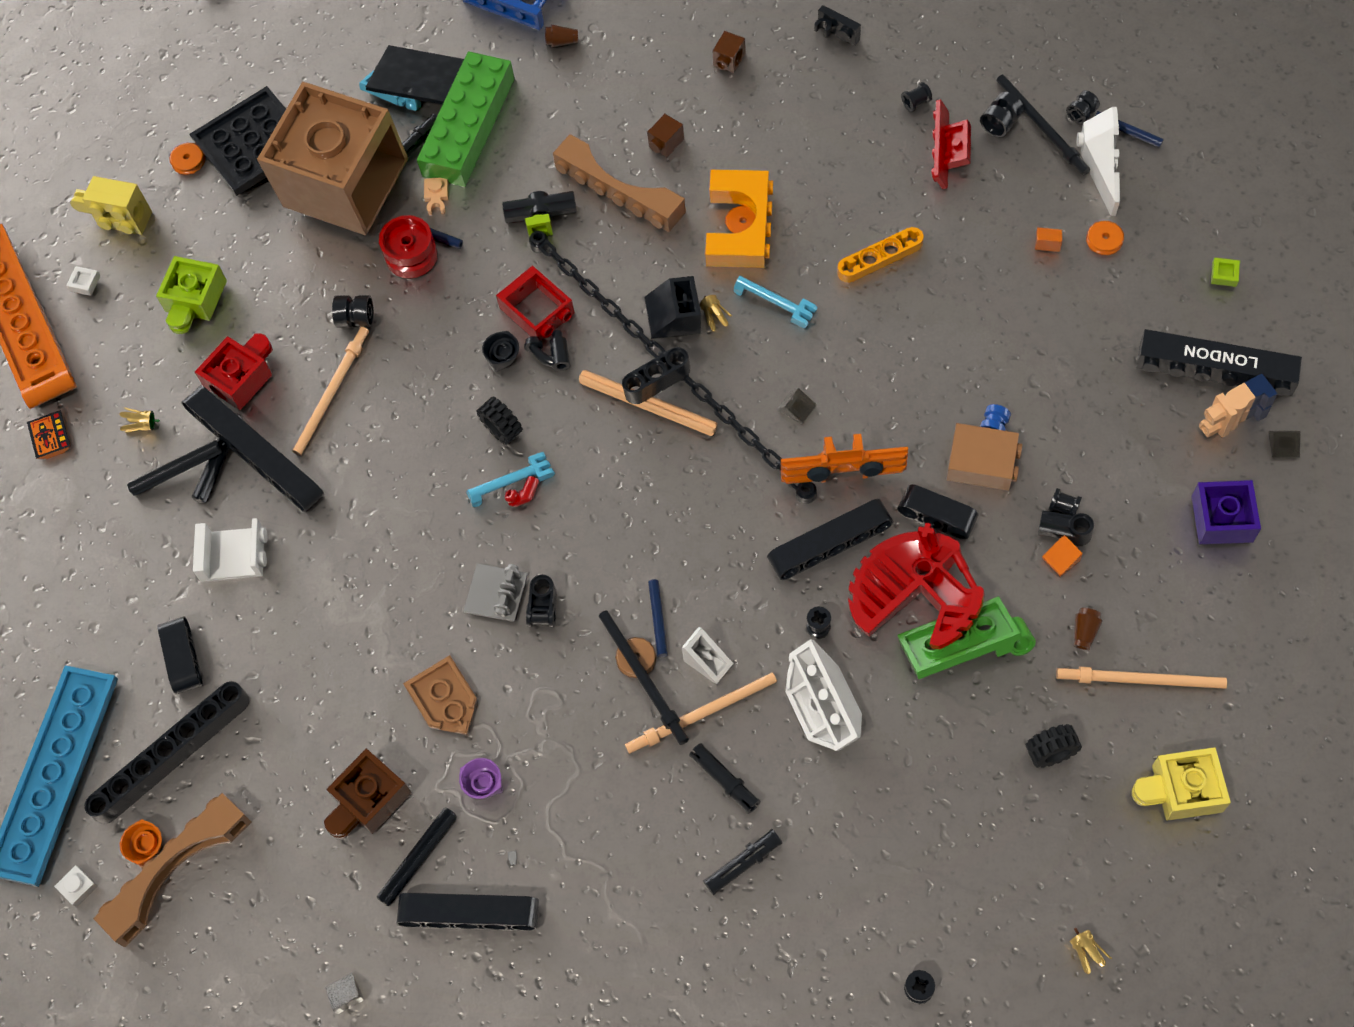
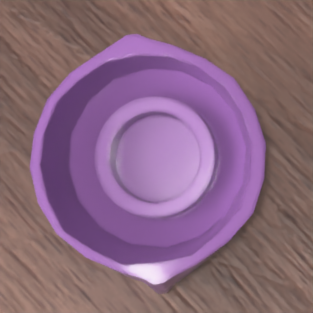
[459,758,503,799]

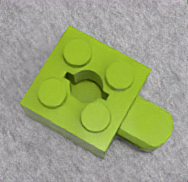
[156,256,227,334]

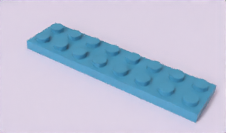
[0,665,118,887]

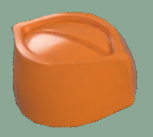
[120,819,162,868]

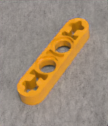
[837,227,924,283]

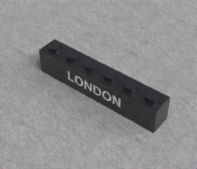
[1136,329,1302,396]

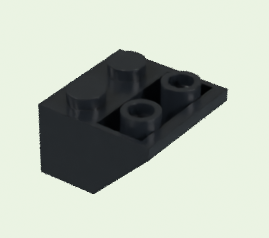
[644,276,701,339]

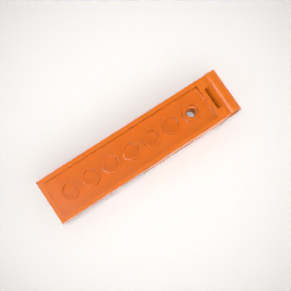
[0,224,77,409]

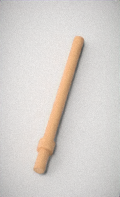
[292,327,369,456]
[1056,666,1227,689]
[624,673,777,754]

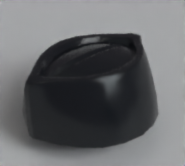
[482,331,519,372]

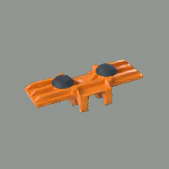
[781,434,908,484]

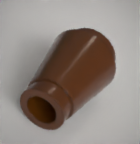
[545,24,578,48]
[1073,608,1103,650]

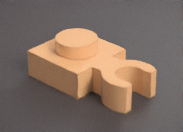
[424,178,449,215]

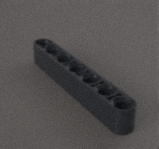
[181,385,324,512]
[84,681,249,824]

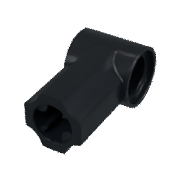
[1038,510,1094,546]

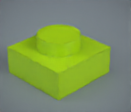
[525,214,553,238]
[1211,257,1240,287]

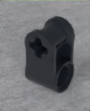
[526,574,557,628]

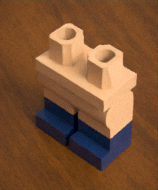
[1199,374,1278,438]

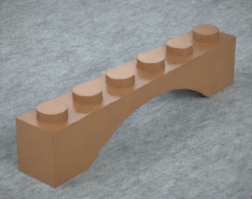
[553,134,686,232]
[93,793,252,947]

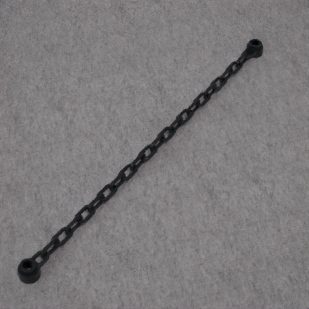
[529,231,817,504]

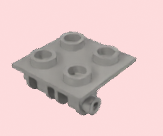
[463,564,528,622]

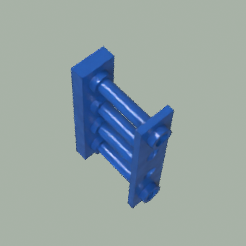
[463,0,547,30]

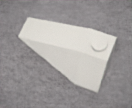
[1077,107,1120,216]

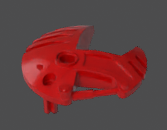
[848,523,985,649]

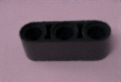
[622,347,691,404]
[897,484,979,540]
[157,616,203,695]

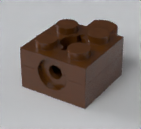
[324,748,412,839]

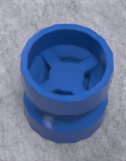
[980,404,1011,431]

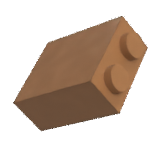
[946,423,1022,491]

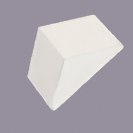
[682,627,734,684]

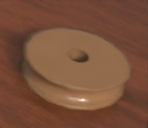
[615,637,656,678]

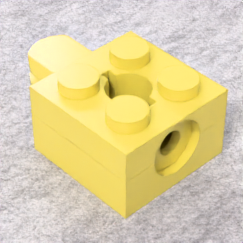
[70,176,152,235]
[1132,747,1231,821]

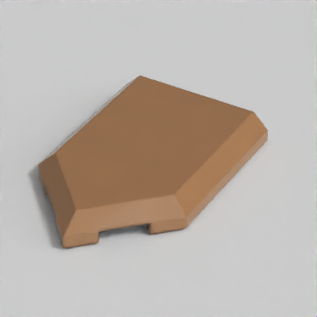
[403,655,477,735]

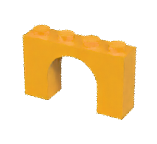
[705,169,773,268]

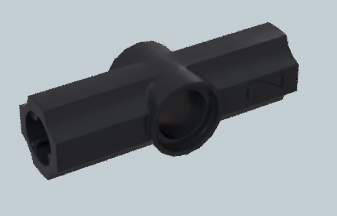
[502,191,577,223]

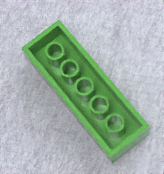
[417,51,515,187]

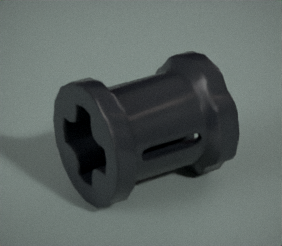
[901,82,932,112]
[1048,488,1082,516]
[806,606,831,639]

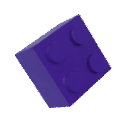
[1191,480,1261,545]

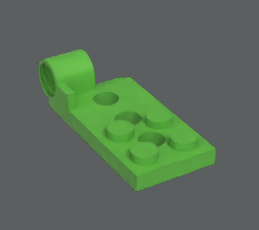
[897,596,1036,680]

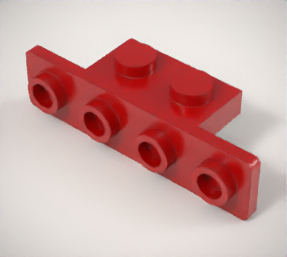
[931,99,971,189]

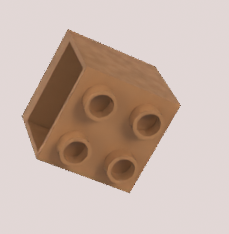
[257,81,408,235]

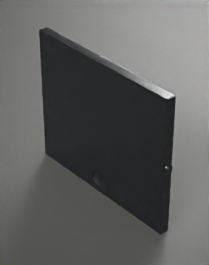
[366,45,464,105]

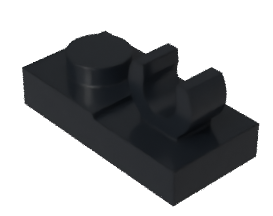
[814,5,861,46]

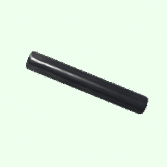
[192,413,242,503]
[127,440,222,496]
[377,807,457,906]

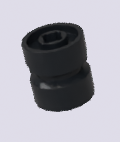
[980,91,1024,138]
[332,295,374,328]

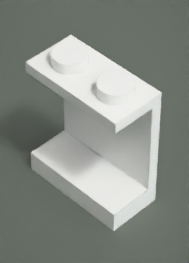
[193,518,268,582]

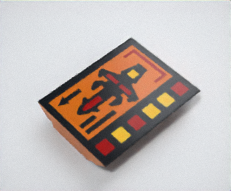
[27,410,70,459]

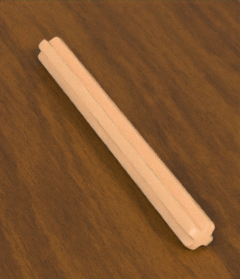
[579,370,718,436]

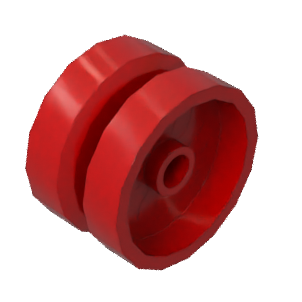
[379,215,438,278]

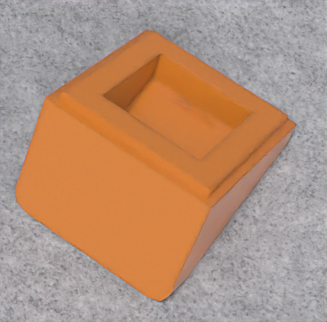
[1035,227,1062,252]
[1042,535,1083,577]

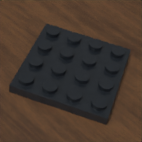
[189,86,286,196]

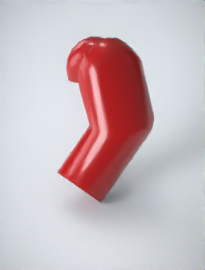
[505,476,539,507]

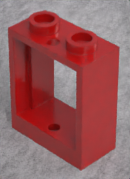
[496,265,575,341]

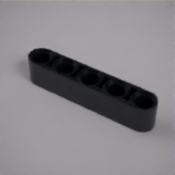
[767,499,894,580]
[396,893,539,931]

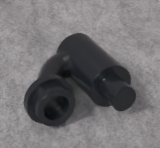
[524,330,570,371]

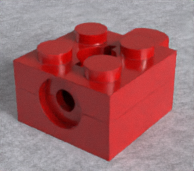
[195,333,273,411]

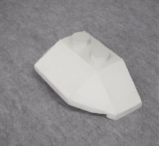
[785,639,862,751]

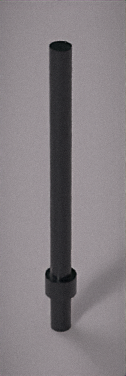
[996,74,1090,175]
[599,610,689,745]

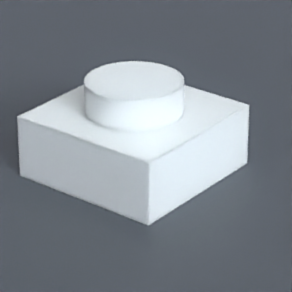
[66,266,101,296]
[54,865,97,907]

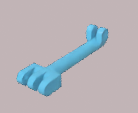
[733,276,818,328]
[466,452,555,507]

